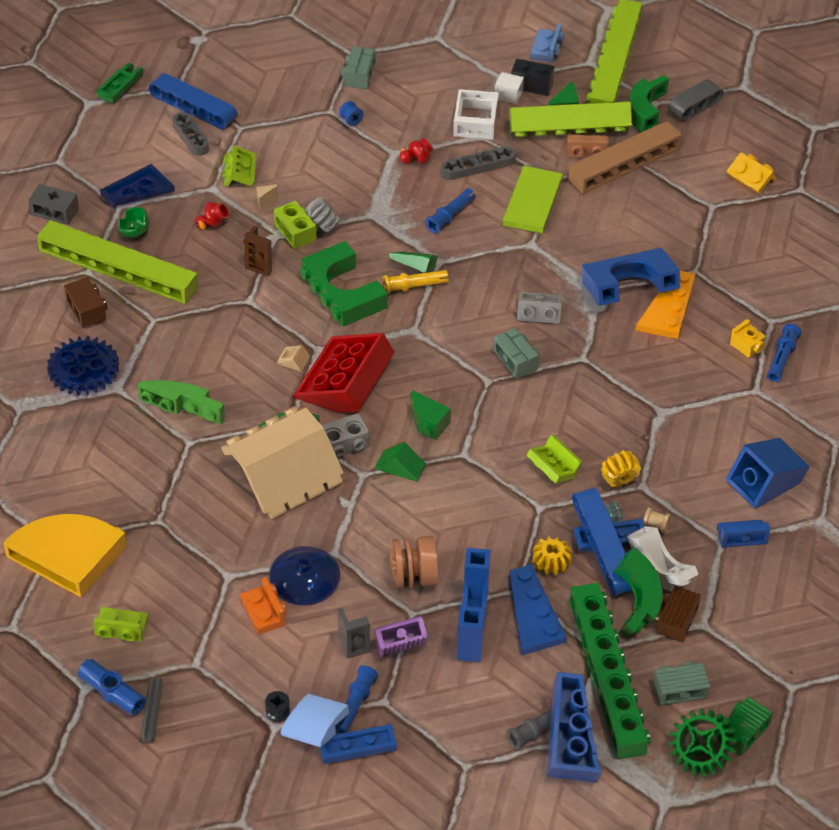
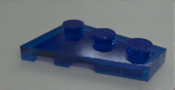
[100,164,175,207]

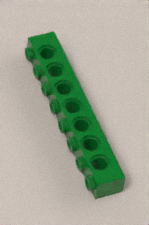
[569,583,651,760]

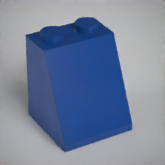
[725,438,810,509]

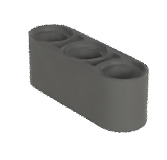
[668,79,724,121]

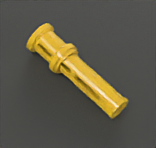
[383,269,448,294]

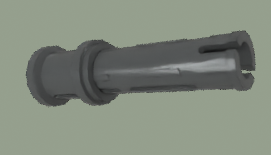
[507,709,552,749]

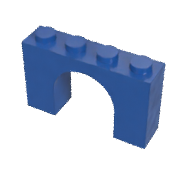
[582,248,680,306]
[457,548,491,662]

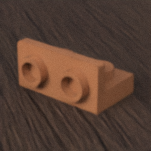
[567,135,609,158]

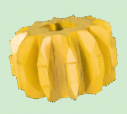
[601,450,641,487]
[533,536,572,576]

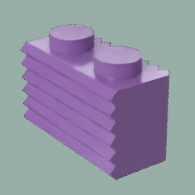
[374,616,428,657]

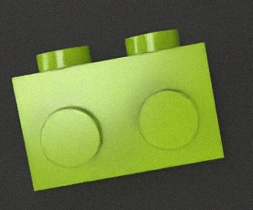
[527,435,582,483]

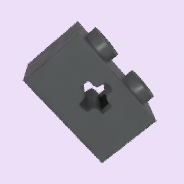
[28,184,79,225]

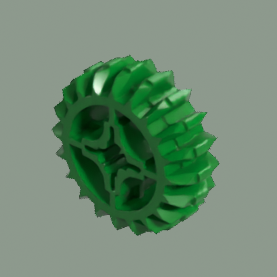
[669,708,738,777]

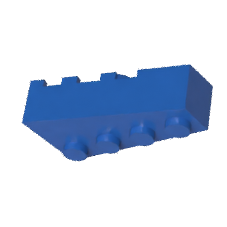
[547,672,601,782]

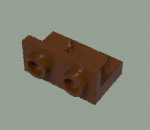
[243,226,272,276]

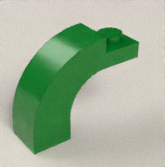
[629,75,669,133]
[614,547,662,637]

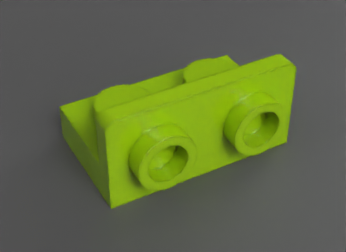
[222,145,256,187]
[93,607,149,642]

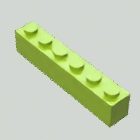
[509,102,632,137]

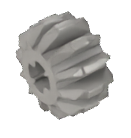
[306,197,341,232]

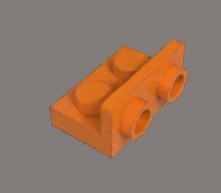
[240,577,287,635]

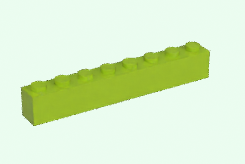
[586,0,642,104]
[37,220,198,304]

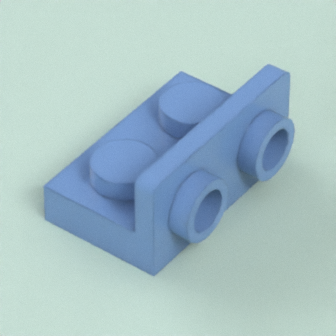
[530,24,565,63]

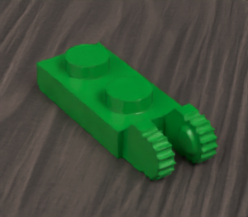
[96,63,144,103]

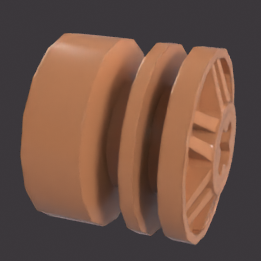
[390,536,438,589]

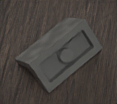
[337,608,370,659]

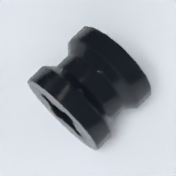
[265,691,290,723]

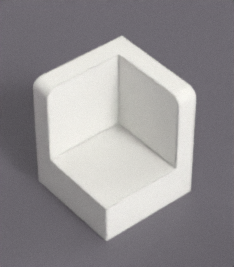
[495,72,524,105]

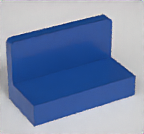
[717,520,770,548]

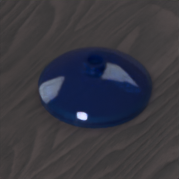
[269,546,340,605]

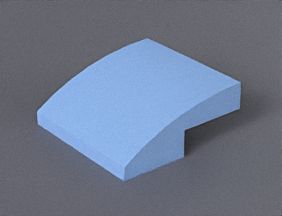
[281,694,349,747]

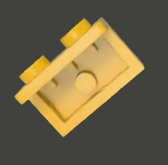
[726,152,777,194]

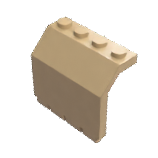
[221,406,344,519]

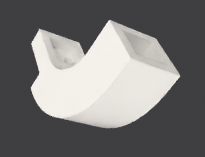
[627,526,698,591]

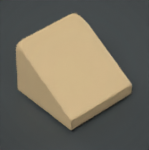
[256,184,278,211]
[277,345,310,371]

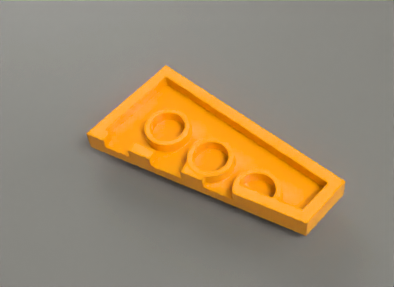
[636,271,695,339]

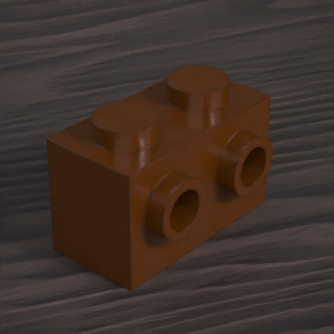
[64,277,108,328]

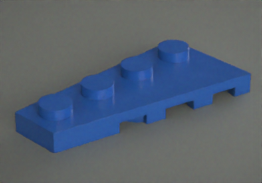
[509,564,567,656]

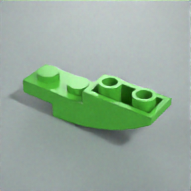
[138,380,225,424]

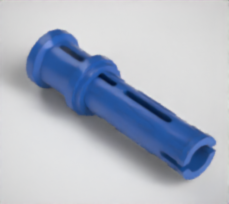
[425,188,476,233]
[767,324,802,382]
[335,665,379,734]

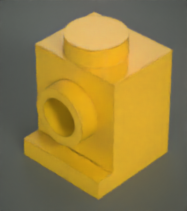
[730,319,766,358]

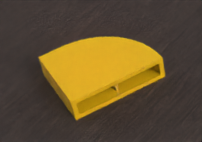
[4,514,127,597]

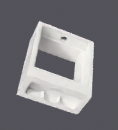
[453,89,498,140]

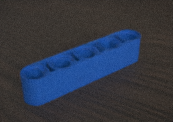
[149,73,238,129]
[572,487,633,596]

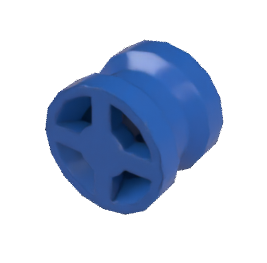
[339,101,364,126]

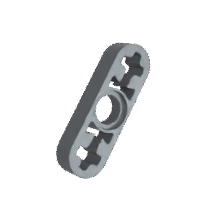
[173,112,209,156]

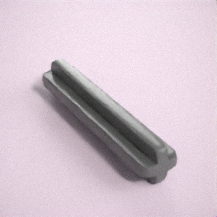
[141,677,163,743]

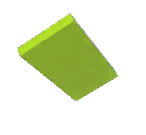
[503,165,563,234]

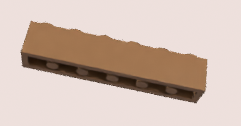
[568,121,682,195]

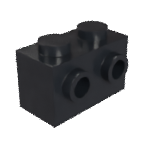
[511,58,554,96]

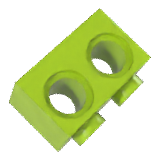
[274,200,318,250]

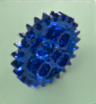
[47,336,119,396]

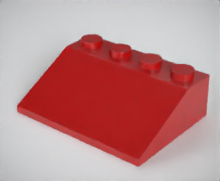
[293,333,395,413]

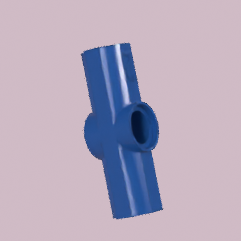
[77,659,146,716]

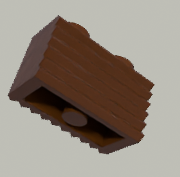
[654,585,701,642]

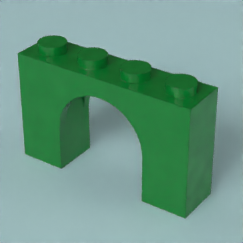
[300,241,388,327]

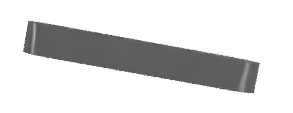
[441,146,516,180]

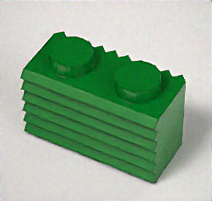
[718,696,773,756]

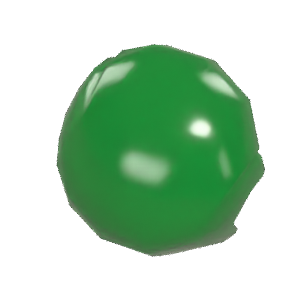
[118,207,150,238]

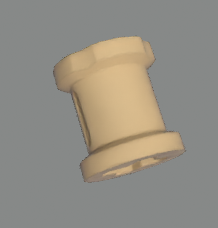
[643,507,671,534]

